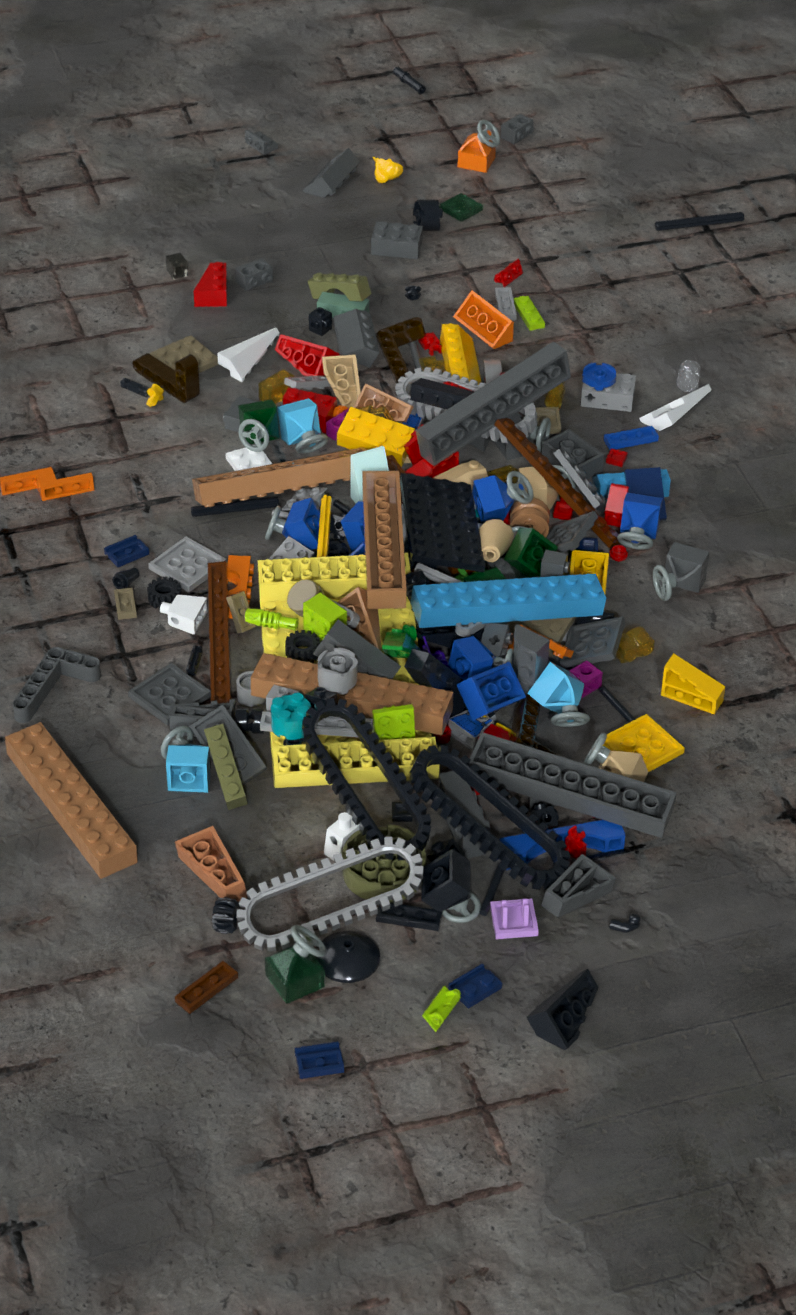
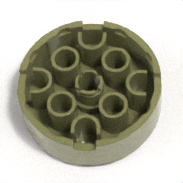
[342,824,426,903]

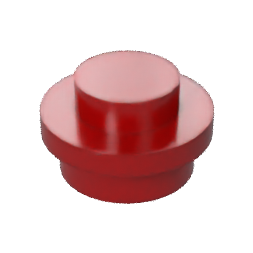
[609,545,628,562]

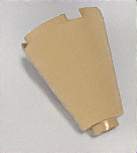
[479,519,514,562]

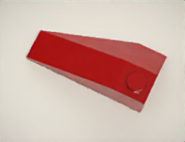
[275,334,340,376]

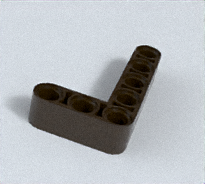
[376,317,426,383]
[132,353,200,403]
[509,694,559,756]

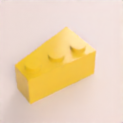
[661,653,725,715]

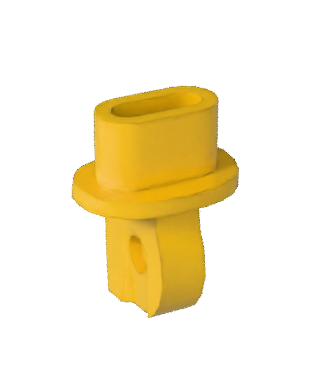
[146,384,164,408]

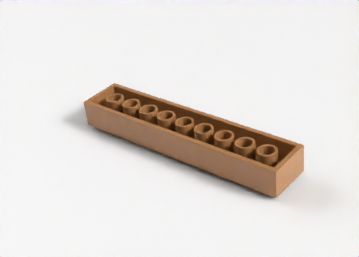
[192,447,367,507]
[362,471,406,609]
[251,653,454,735]
[5,722,138,879]

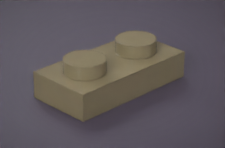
[114,588,137,620]
[226,591,256,633]

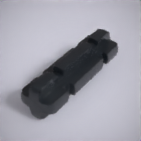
[120,378,149,397]
[186,645,203,676]

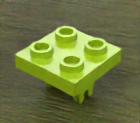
[372,704,415,740]

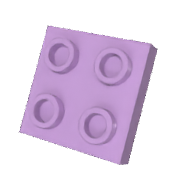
[490,898,539,939]

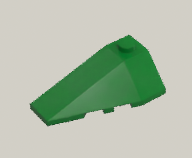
[382,629,422,659]

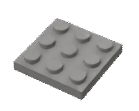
[148,536,227,592]

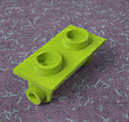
[422,986,461,1032]

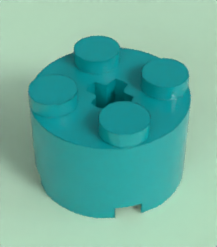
[271,693,311,740]

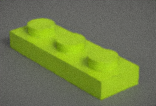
[513,296,545,331]

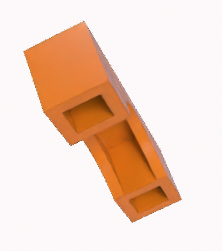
[227,555,254,619]

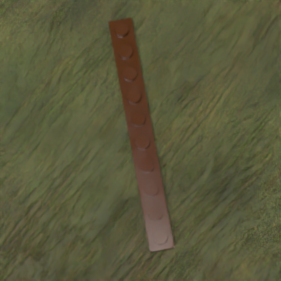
[494,418,620,548]
[208,561,231,704]

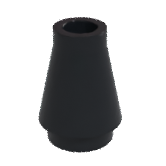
[112,568,140,589]

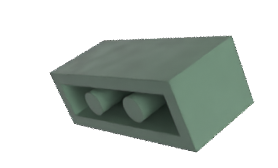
[317,291,369,318]

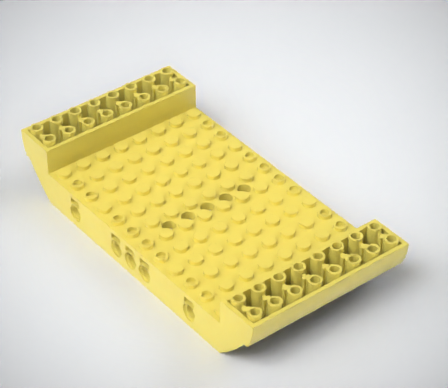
[258,553,439,788]

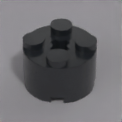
[413,199,443,231]

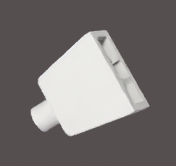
[160,595,208,634]
[324,813,359,861]

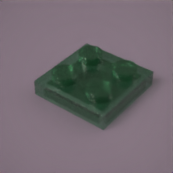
[439,193,483,222]

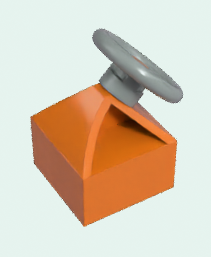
[458,120,500,173]

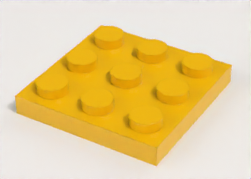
[603,714,685,772]

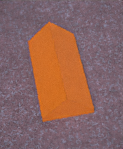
[453,290,514,349]

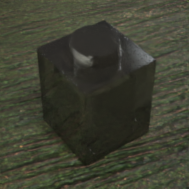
[166,252,188,279]

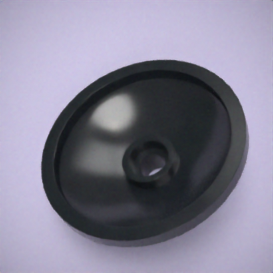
[316,931,380,983]

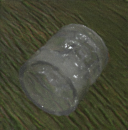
[676,360,701,392]

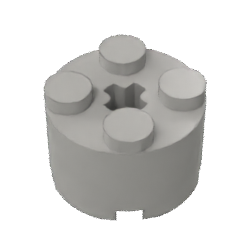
[318,648,358,695]

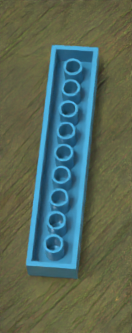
[410,574,606,628]

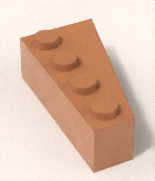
[175,826,248,902]

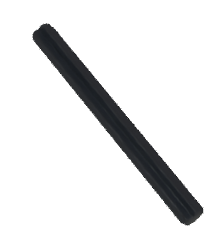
[655,212,744,231]

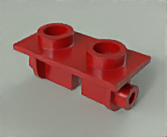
[494,259,523,287]

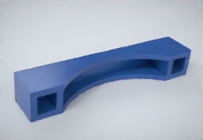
[499,820,626,870]

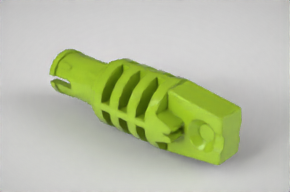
[245,608,299,631]

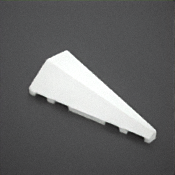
[218,327,279,382]
[639,384,711,431]

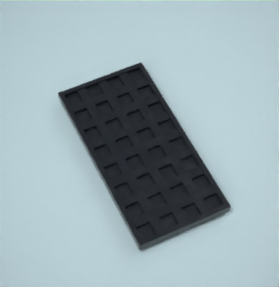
[400,473,485,572]

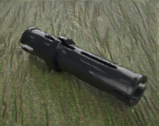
[393,67,426,94]

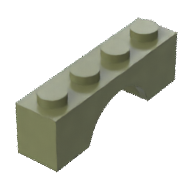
[308,273,371,301]
[204,724,248,810]

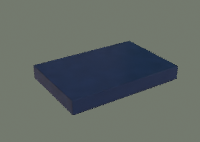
[624,467,667,520]

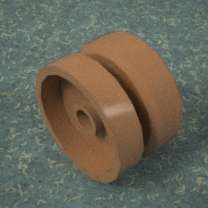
[510,498,550,538]

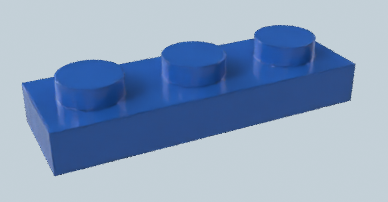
[604,426,659,450]

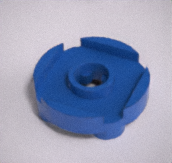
[582,363,616,391]

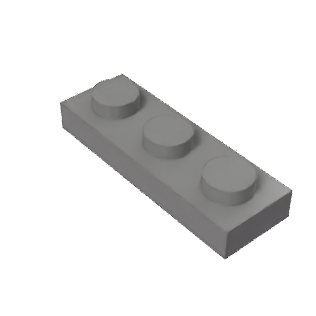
[495,287,517,320]
[284,375,330,390]

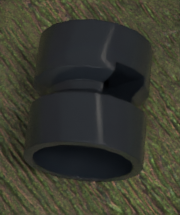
[235,709,264,734]

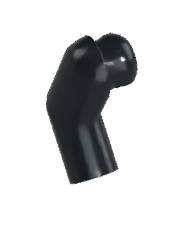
[609,914,641,933]

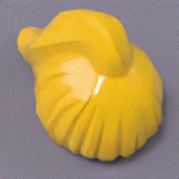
[373,156,403,183]

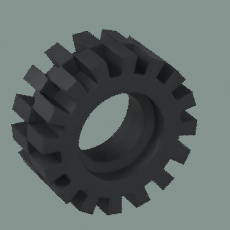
[147,577,181,610]
[285,630,320,663]

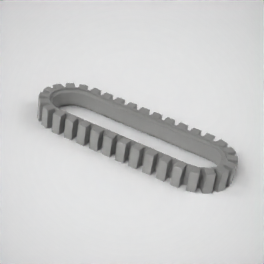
[395,367,538,443]
[237,837,423,952]

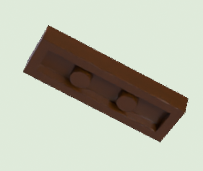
[175,961,238,1014]

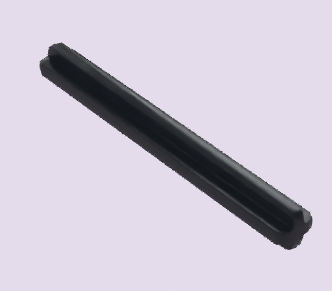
[191,497,279,517]

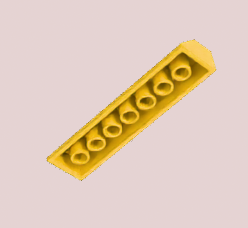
[440,323,482,385]

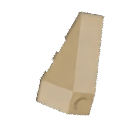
[322,355,361,408]
[433,460,488,490]

